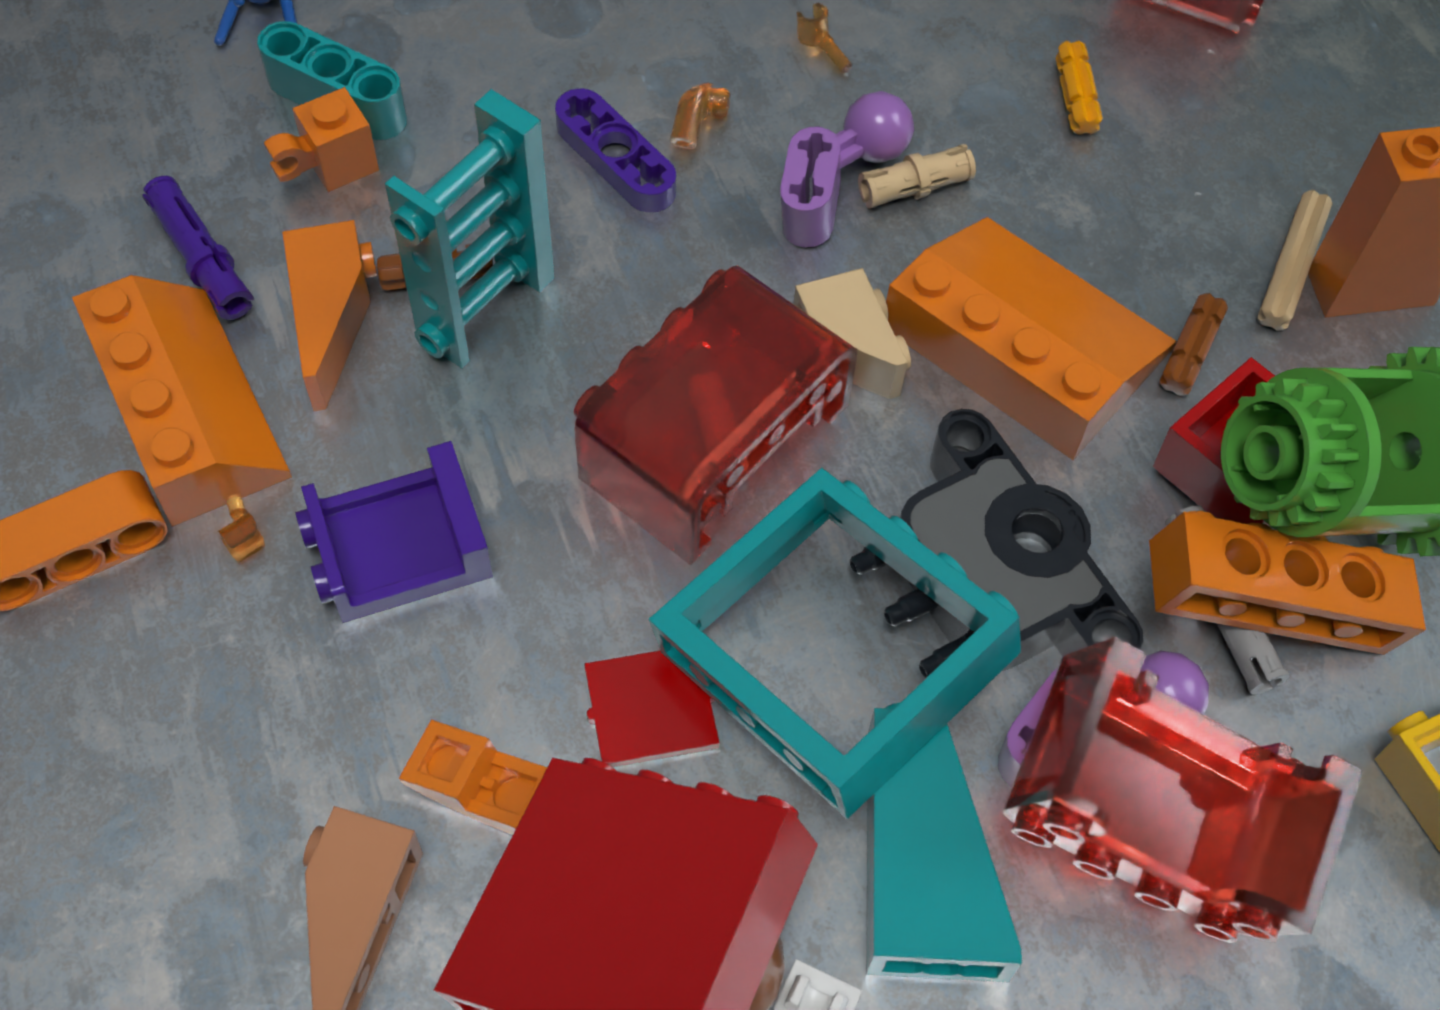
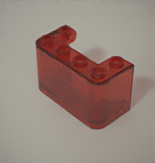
[574,265,858,565]
[1003,637,1363,943]

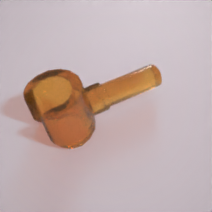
[797,3,852,73]
[217,494,265,563]

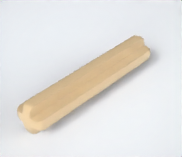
[1257,190,1333,331]

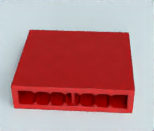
[434,757,818,1010]

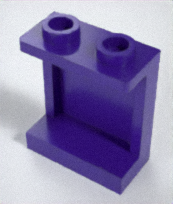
[295,441,493,623]

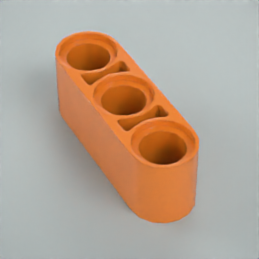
[0,470,168,612]

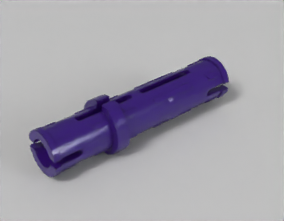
[142,176,254,320]

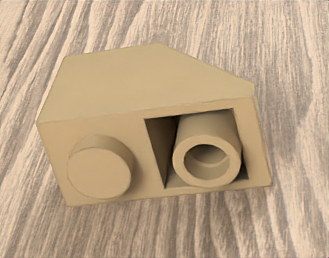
[792,268,911,399]

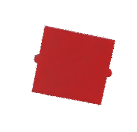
[584,650,720,768]

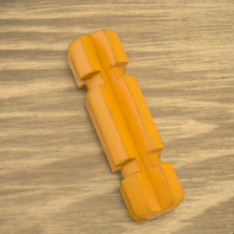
[1055,40,1103,135]

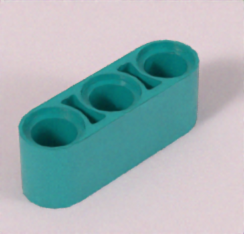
[257,21,407,140]

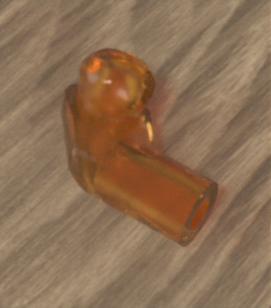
[670,83,731,149]

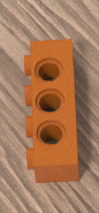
[1149,511,1426,655]

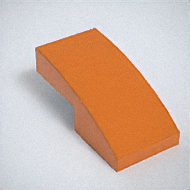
[398,720,547,835]

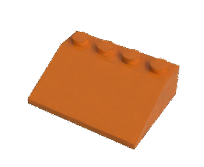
[886,217,1177,461]

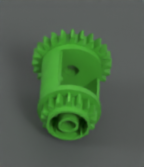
[1221,347,1440,557]

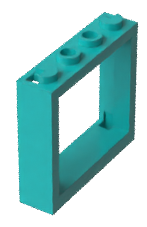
[648,467,1021,819]

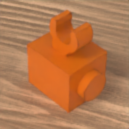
[264,87,379,192]

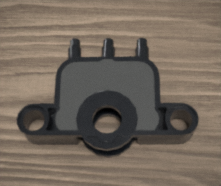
[850,409,1144,679]

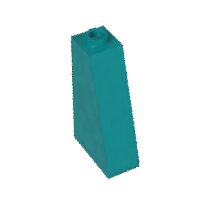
[866,702,1022,982]

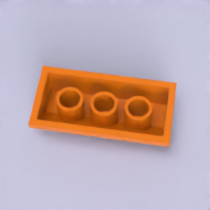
[72,275,292,527]

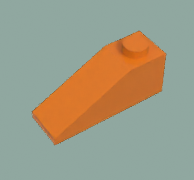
[282,220,378,412]

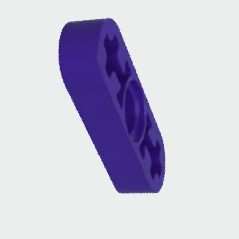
[555,88,676,213]

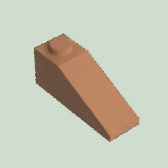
[303,806,423,1010]

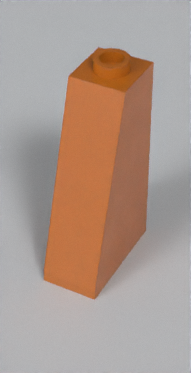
[1308,126,1440,318]

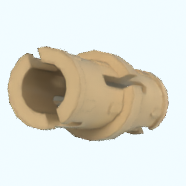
[858,144,976,209]

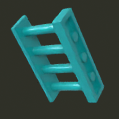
[385,89,555,369]

